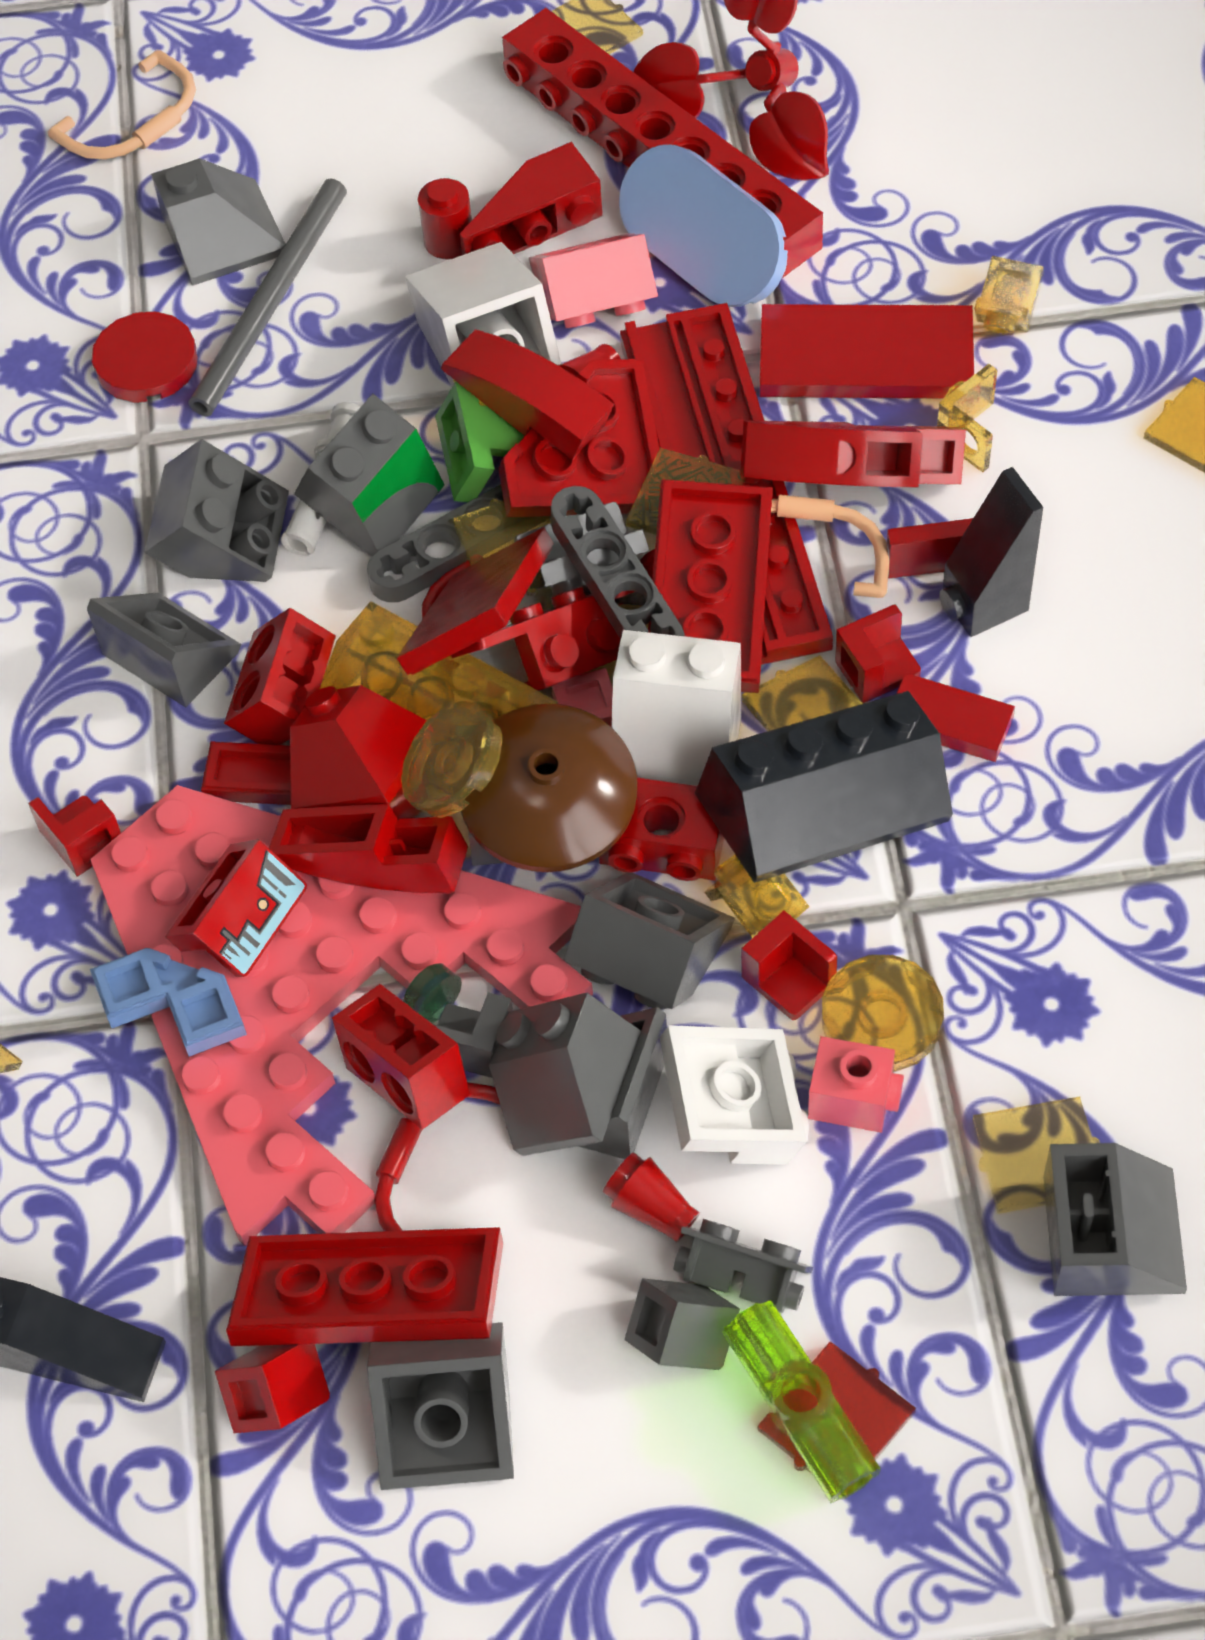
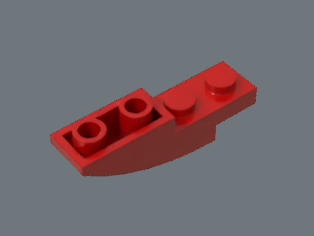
[740,420,966,488]

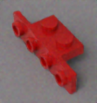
[451,587,636,691]

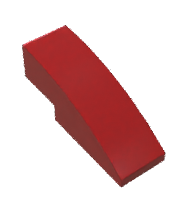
[441,329,614,460]
[269,803,469,893]

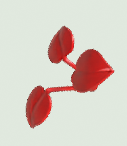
[633,0,829,180]

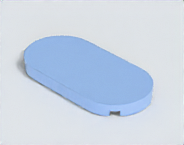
[619,145,788,307]

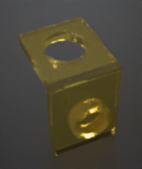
[937,364,998,473]

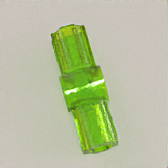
[722,1300,881,1504]

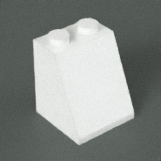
[405,242,561,406]
[611,630,741,786]

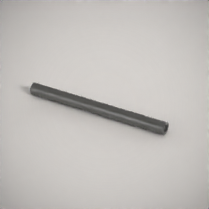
[188,178,347,417]

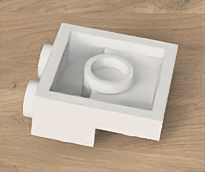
[660,1025,809,1164]

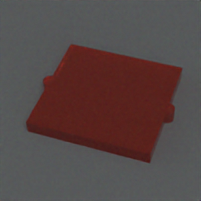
[757,1341,916,1499]

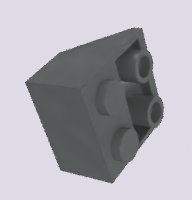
[144,439,289,582]
[1043,1143,1187,1296]

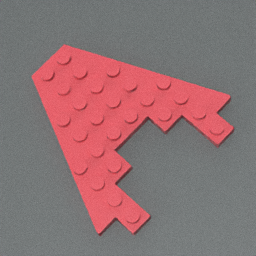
[90,785,593,1246]

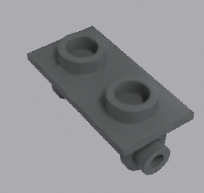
[673,1219,813,1313]

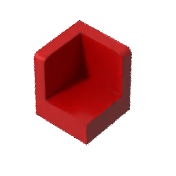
[835,604,921,704]
[28,796,121,877]
[741,910,837,1020]
[215,1344,330,1434]

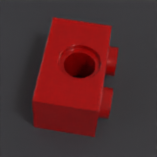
[599,778,724,881]

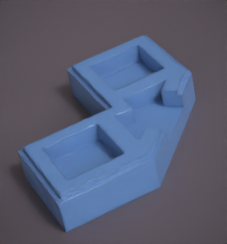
[90,948,247,1057]

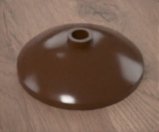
[457,703,637,872]

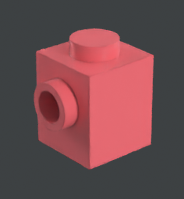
[808,1036,904,1133]

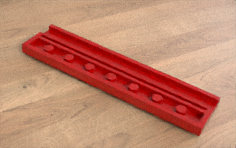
[620,303,833,665]

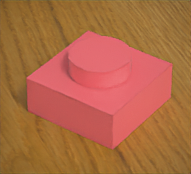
[551,668,613,727]

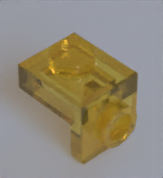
[974,255,1044,335]
[704,854,810,938]

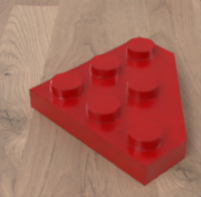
[498,359,665,517]

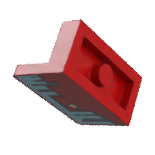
[165,839,307,977]

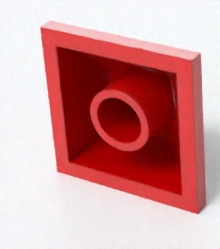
[290,685,438,809]

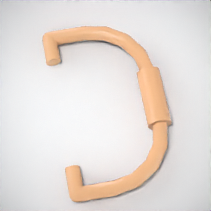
[48,50,196,160]
[771,495,889,598]

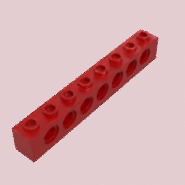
[502,8,823,278]

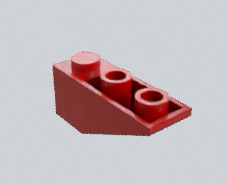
[460,141,603,255]

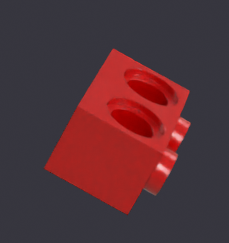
[224,608,336,745]
[332,984,470,1130]

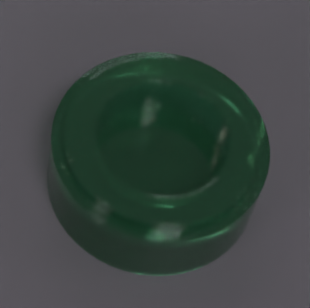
[403,963,462,1023]

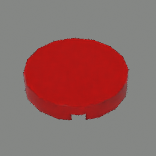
[92,311,197,403]

